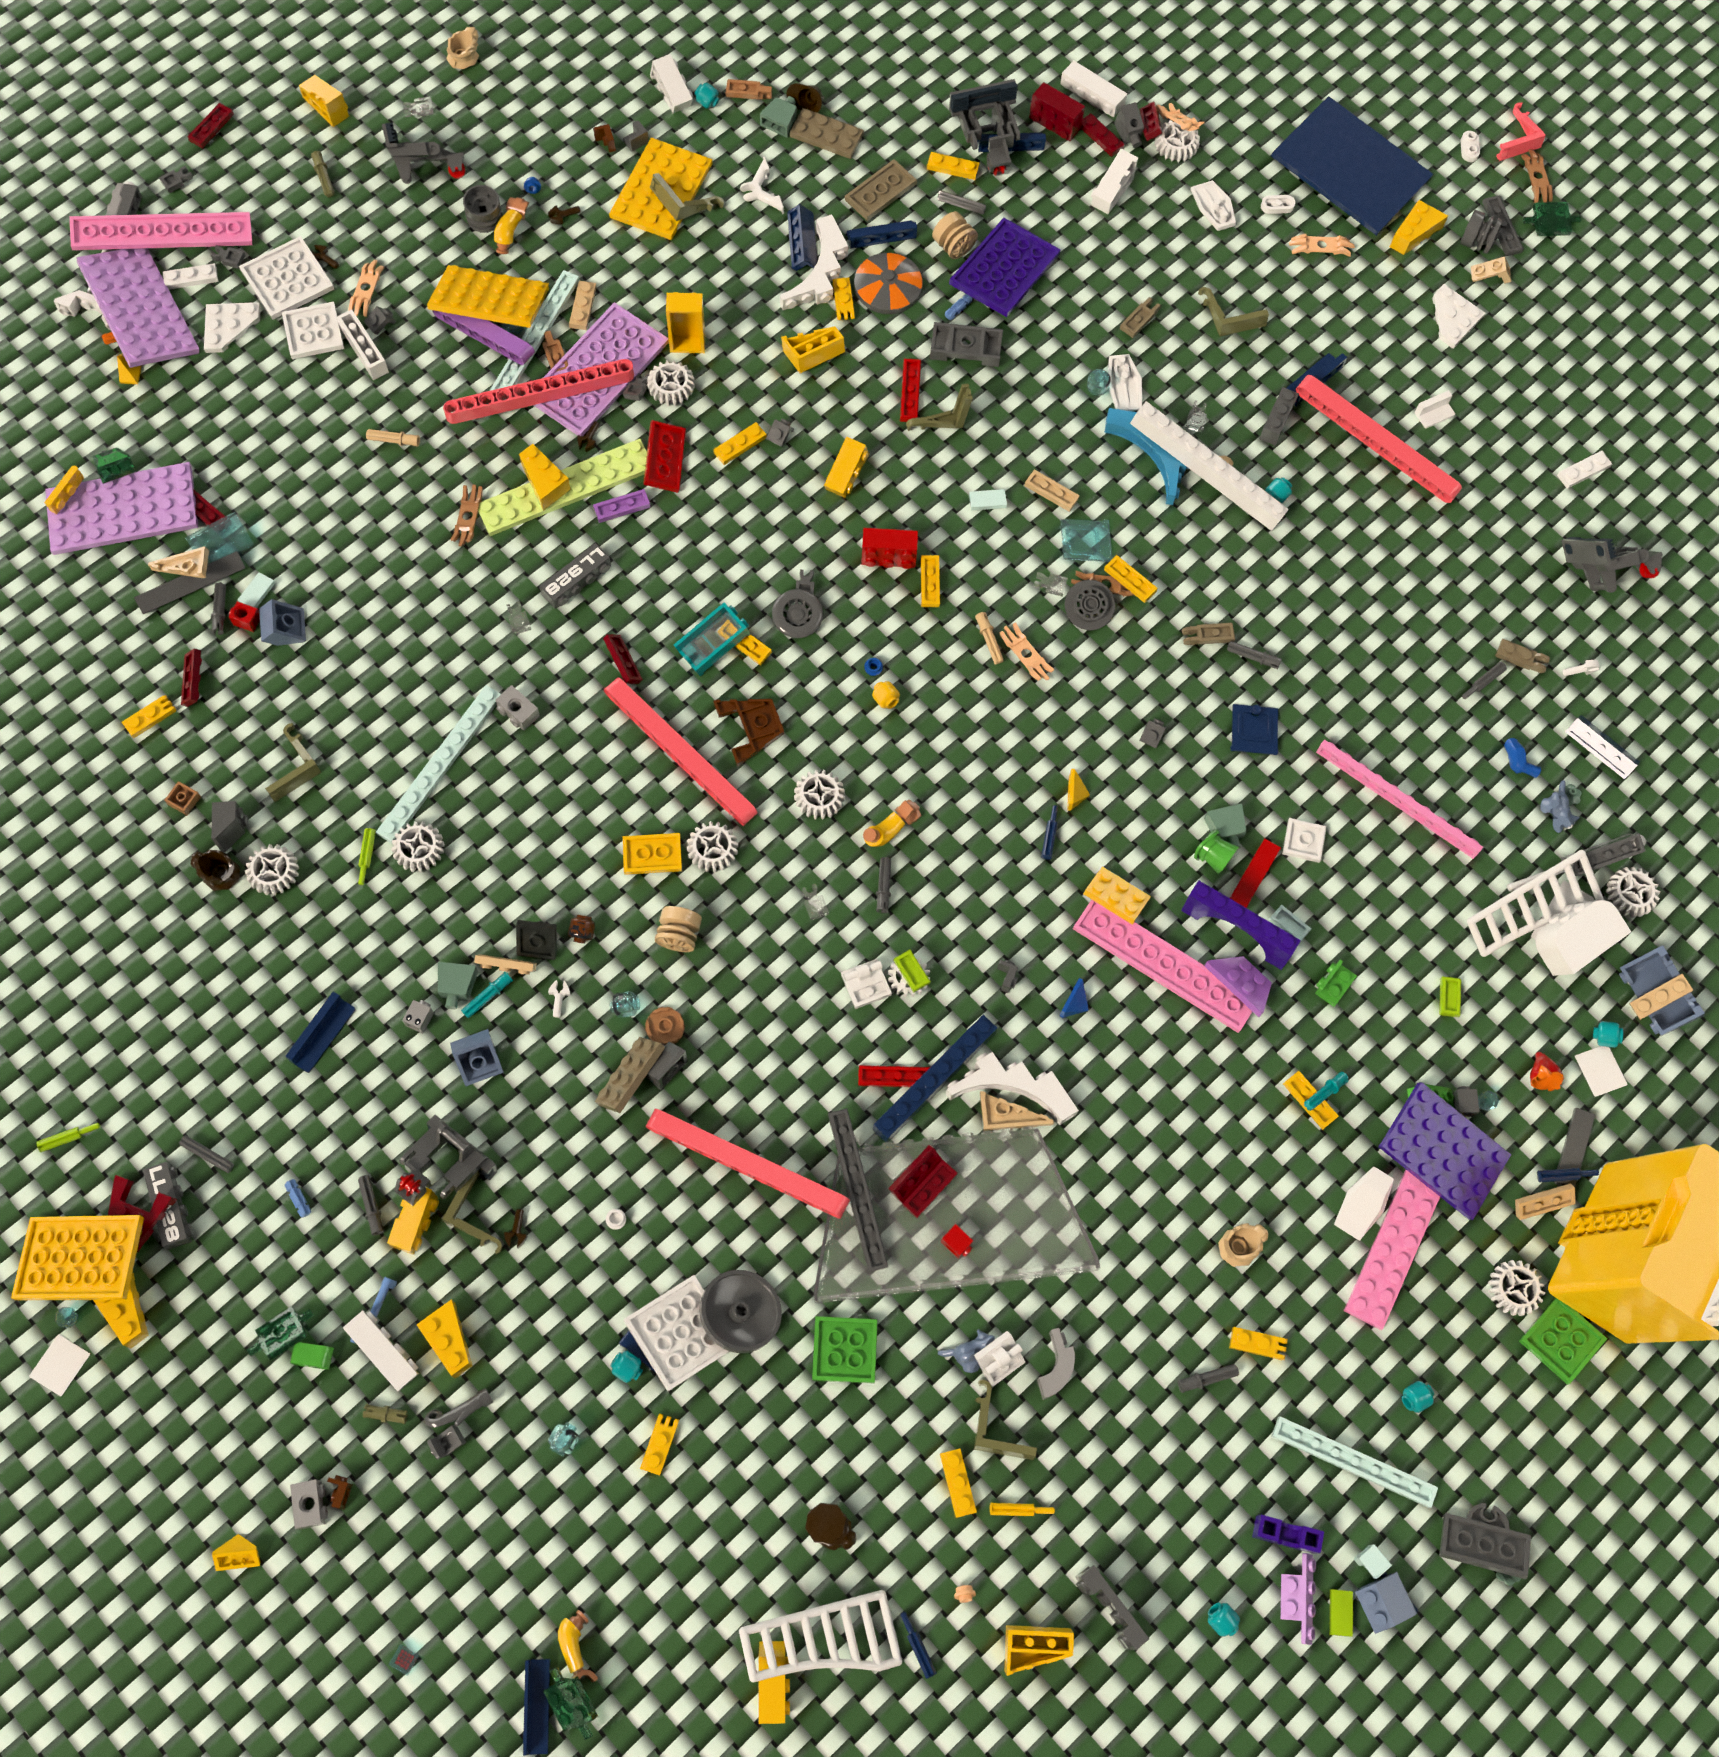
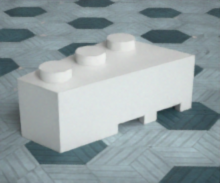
[650,54,693,113]
[1091,149,1138,214]

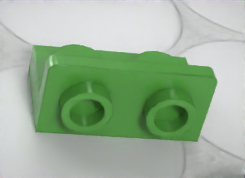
[1315,959,1357,1007]

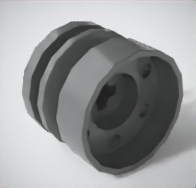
[463,185,502,233]
[1460,210,1502,254]

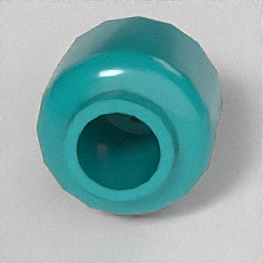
[694,82,720,109]
[1265,477,1292,504]
[1593,1021,1623,1048]
[610,1351,643,1383]
[1402,1381,1434,1413]
[1208,1602,1240,1637]

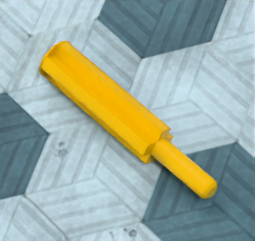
[990,1502,1055,1516]

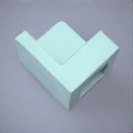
[1354,1544,1392,1579]

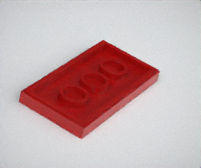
[643,420,686,493]

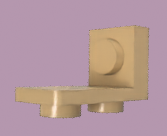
[1471,257,1511,284]

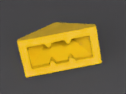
[117,353,142,384]
[1067,769,1090,811]
[212,1534,260,1571]

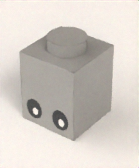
[402,1000,434,1034]

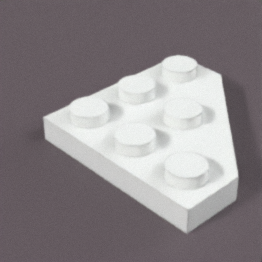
[1432,284,1485,349]
[204,302,260,353]

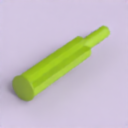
[358,828,376,885]
[36,1123,100,1153]

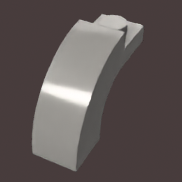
[1037,1328,1075,1400]

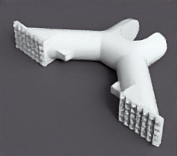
[740,157,784,214]

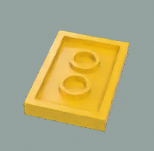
[622,833,682,875]
[1083,866,1151,925]

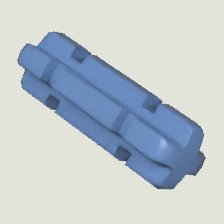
[945,294,973,320]
[285,1179,311,1218]

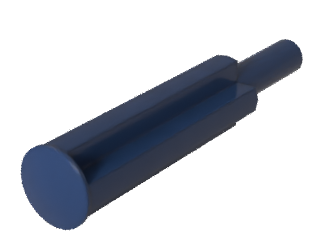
[1041,805,1058,860]
[1537,1168,1599,1183]
[900,1612,937,1679]

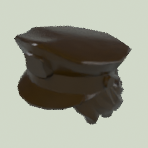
[190,850,240,891]
[805,1503,857,1550]

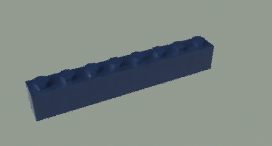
[873,1015,997,1143]

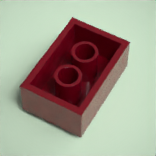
[1029,82,1085,141]

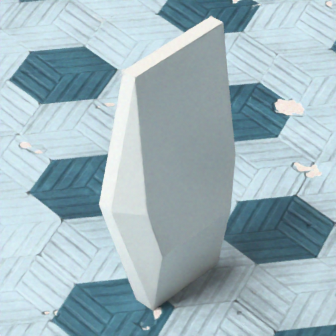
[1190,180,1236,231]
[1107,354,1142,411]
[1334,1166,1394,1241]

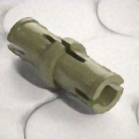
[363,1404,408,1424]

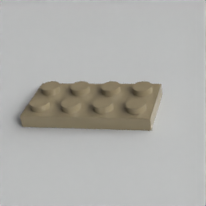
[790,108,864,159]
[845,159,917,221]
[595,1037,665,1113]

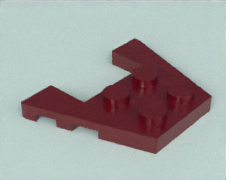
[108,1175,177,1252]

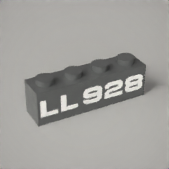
[539,543,611,609]
[143,1162,193,1250]

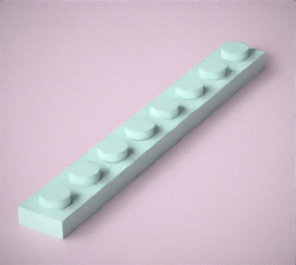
[1271,1417,1438,1508]

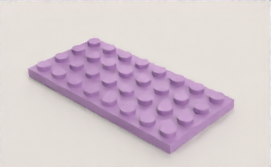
[77,248,199,367]
[533,302,669,436]
[45,462,198,555]

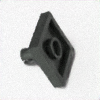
[516,920,557,960]

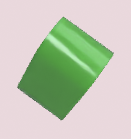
[290,1342,334,1370]

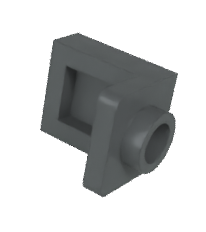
[364,306,396,335]
[766,419,794,447]
[1139,718,1167,748]
[997,960,1018,993]
[427,1425,466,1460]

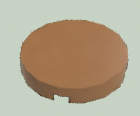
[645,1007,685,1045]

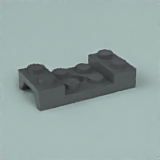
[930,322,1003,367]
[1075,1565,1149,1650]

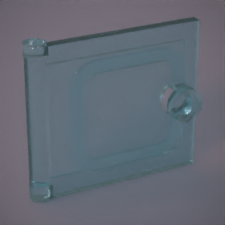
[1060,519,1113,562]

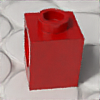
[229,601,260,632]
[941,1224,973,1259]

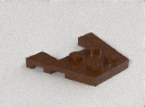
[713,699,784,766]

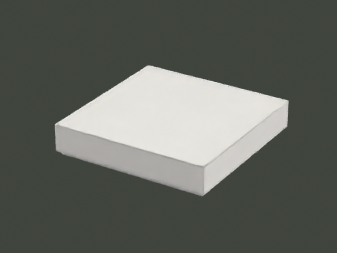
[1282,818,1327,863]

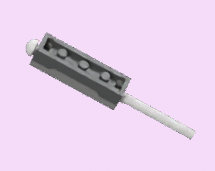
[87,181,142,295]
[1507,833,1646,892]

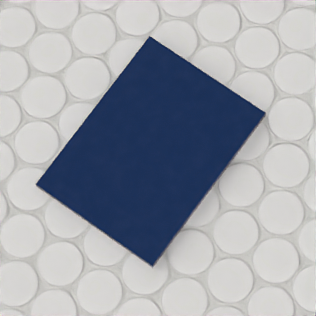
[1271,96,1433,236]

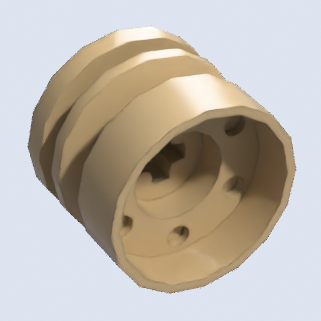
[932,211,978,259]
[655,906,702,952]

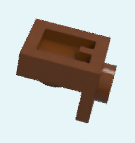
[593,124,616,153]
[327,1475,353,1510]

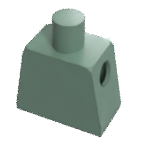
[760,96,797,138]
[1204,803,1246,848]
[438,962,478,1010]

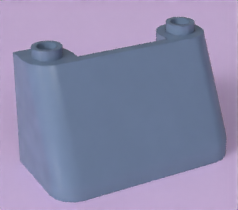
[1619,945,1705,1036]

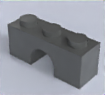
[1259,387,1299,446]

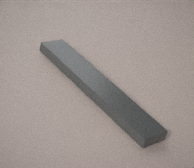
[134,551,245,614]

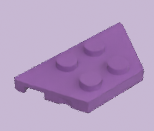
[1205,956,1272,1017]

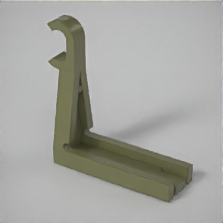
[650,173,724,221]
[1198,287,1269,336]
[906,384,973,431]
[265,723,321,802]
[442,1170,502,1255]
[974,1380,1037,1460]

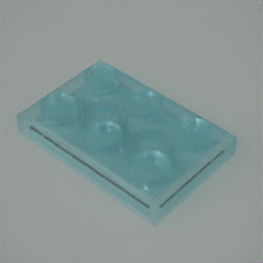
[185,512,254,563]

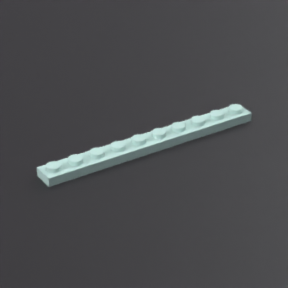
[487,270,580,404]
[376,685,501,843]

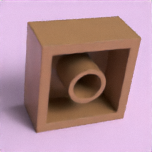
[164,781,201,815]

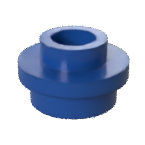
[524,177,541,194]
[864,658,883,676]

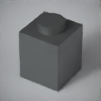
[1453,1086,1480,1117]

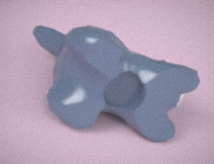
[1540,780,1580,833]
[937,1329,995,1373]

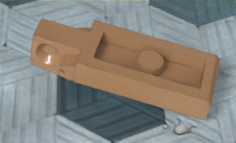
[725,79,772,100]
[542,330,568,372]

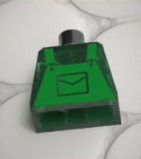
[93,448,136,484]

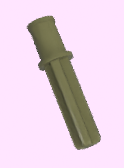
[311,151,334,198]

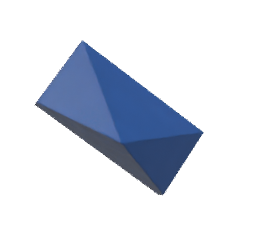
[1060,978,1089,1018]

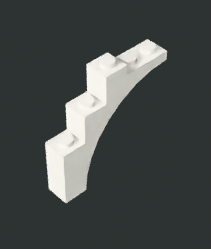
[780,214,848,310]
[946,1052,1079,1125]

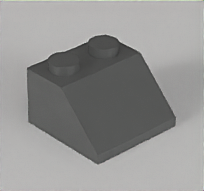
[211,801,248,852]
[646,1042,688,1090]

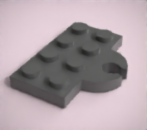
[1439,1503,1531,1579]

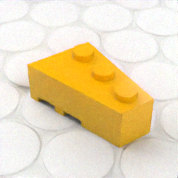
[781,326,845,373]
[387,1187,439,1255]

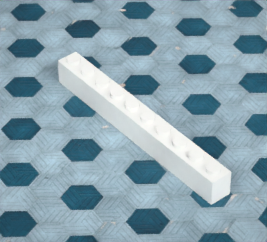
[1130,401,1288,531]

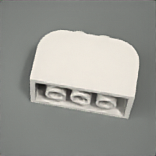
[1536,900,1631,976]

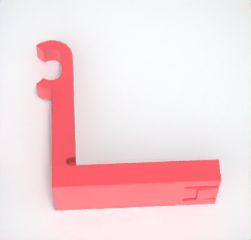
[1496,103,1546,161]

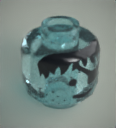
[1087,369,1111,396]
[609,991,640,1018]
[548,1422,580,1456]

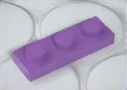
[593,489,650,523]

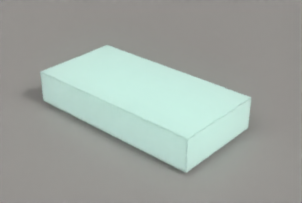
[969,489,1007,510]
[237,572,275,608]
[1269,904,1311,942]

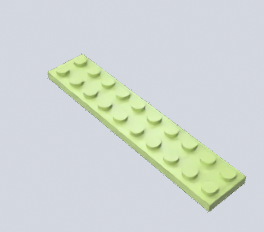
[478,439,647,536]

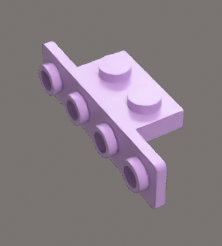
[1281,1553,1316,1645]

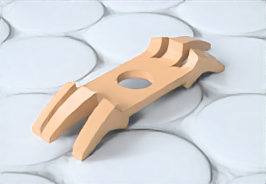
[1157,103,1204,131]
[1289,234,1355,257]
[349,260,385,317]
[1000,622,1054,681]

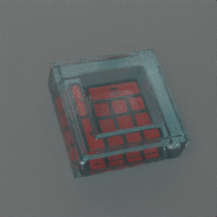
[388,1644,420,1676]

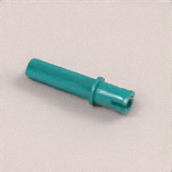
[461,971,513,1018]
[1304,1072,1349,1111]

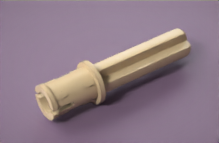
[366,429,420,447]
[975,612,1004,664]

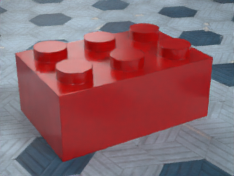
[861,528,918,569]

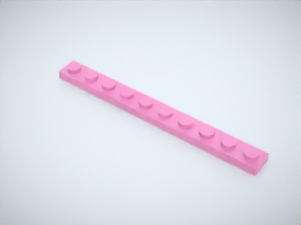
[1316,740,1483,859]

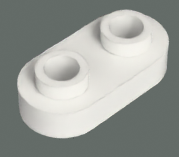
[1460,131,1480,162]
[1261,195,1295,214]

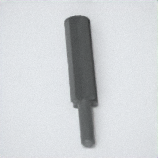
[1462,662,1507,699]

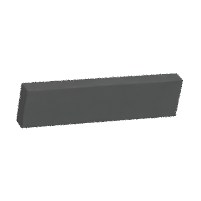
[1482,195,1524,256]
[1554,1108,1595,1187]

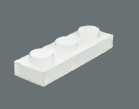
[163,263,219,290]
[1557,451,1612,489]

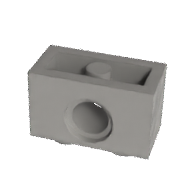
[495,685,540,731]
[290,1479,328,1530]

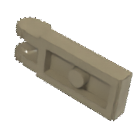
[1120,297,1162,338]
[1182,623,1235,645]
[1495,638,1550,673]

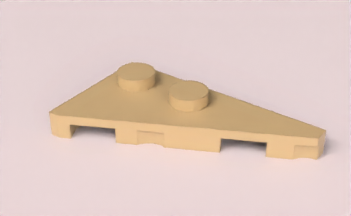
[148,547,209,578]
[980,1091,1054,1131]

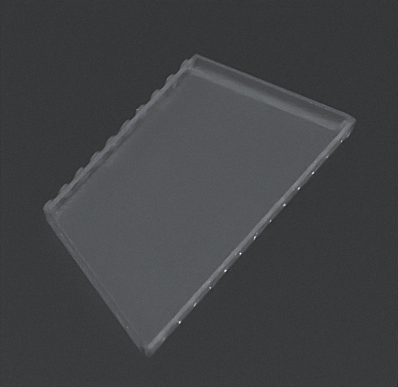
[814,1126,1100,1303]

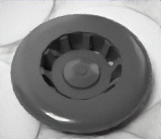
[1065,580,1115,630]
[772,589,823,638]

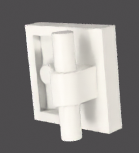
[841,959,892,1009]
[974,1331,1025,1387]

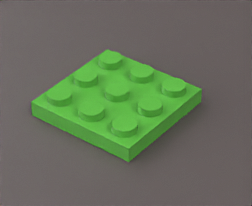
[1519,1298,1607,1385]
[812,1316,877,1384]

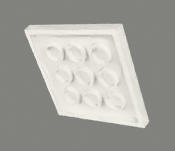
[239,236,334,320]
[623,1275,730,1392]

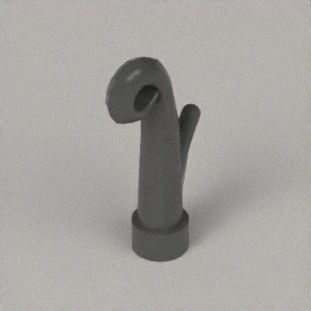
[424,1388,493,1428]

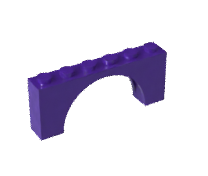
[1181,880,1301,970]

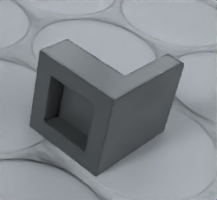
[623,120,648,151]

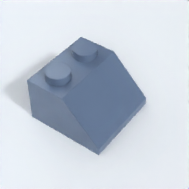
[259,599,306,646]
[450,1029,504,1086]
[1355,1572,1417,1634]

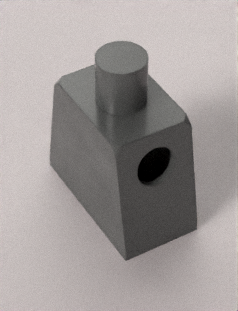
[1114,102,1144,148]

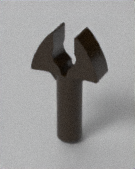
[548,205,581,225]
[310,245,339,269]
[577,421,599,452]
[504,1209,528,1249]

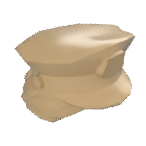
[446,27,479,69]
[1218,1223,1268,1267]

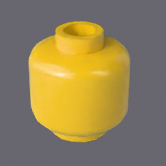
[872,681,900,709]

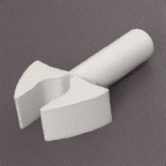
[1562,660,1600,676]
[548,980,571,1018]

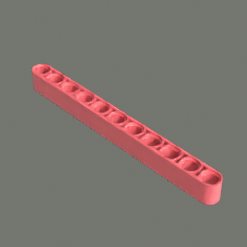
[443,359,634,424]
[1296,375,1462,503]
[604,677,758,826]
[646,1109,850,1219]

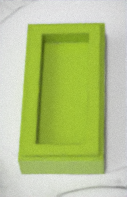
[893,950,931,993]
[1439,976,1461,1018]
[1329,1589,1353,1637]

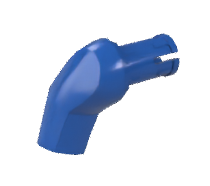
[1504,738,1541,778]

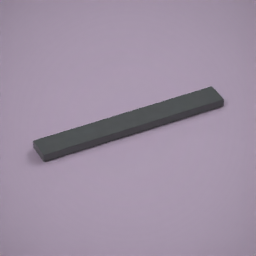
[828,1108,888,1273]

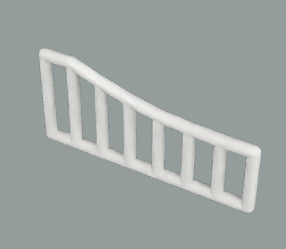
[1467,850,1604,957]
[739,1590,902,1682]

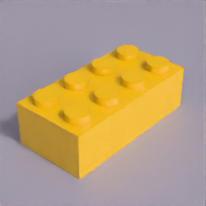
[666,292,705,353]

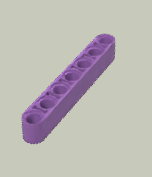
[432,310,535,365]

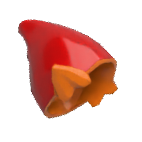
[1530,1052,1564,1091]

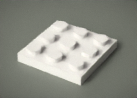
[282,302,344,359]

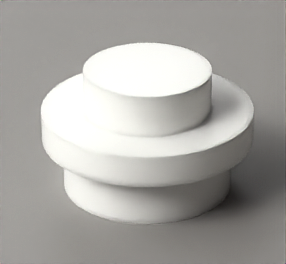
[606,1209,626,1230]

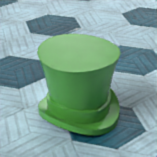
[1194,830,1239,875]

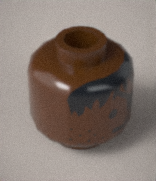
[568,915,595,944]

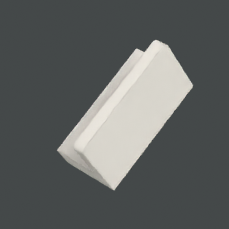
[1415,390,1455,429]

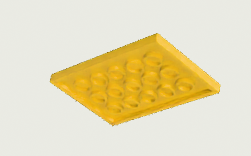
[609,138,713,240]
[427,265,549,328]
[11,1215,144,1300]

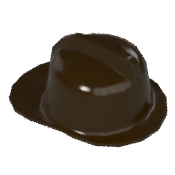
[786,83,824,113]

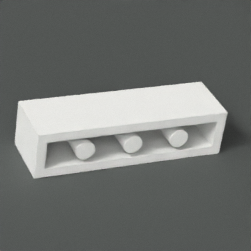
[1060,60,1127,117]
[336,309,389,380]
[343,1310,419,1392]

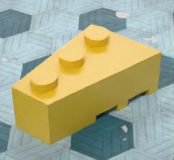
[299,75,349,127]
[1389,200,1448,255]
[824,437,870,498]
[519,444,571,511]
[93,1273,149,1349]
[417,1299,473,1379]
[1004,1625,1074,1676]
[759,1641,790,1724]

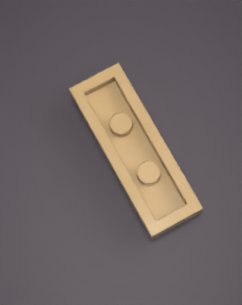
[569,281,596,330]
[1024,469,1080,512]
[474,954,537,975]
[1629,974,1693,1020]
[1515,1183,1575,1220]

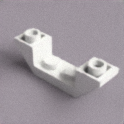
[54,290,111,330]

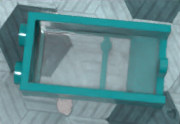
[674,602,750,676]

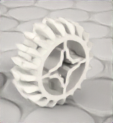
[1155,120,1200,163]
[647,360,695,406]
[794,770,845,820]
[391,821,445,873]
[687,821,739,873]
[245,844,299,896]
[1606,867,1660,918]
[1488,1260,1545,1316]

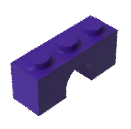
[1252,1514,1324,1554]

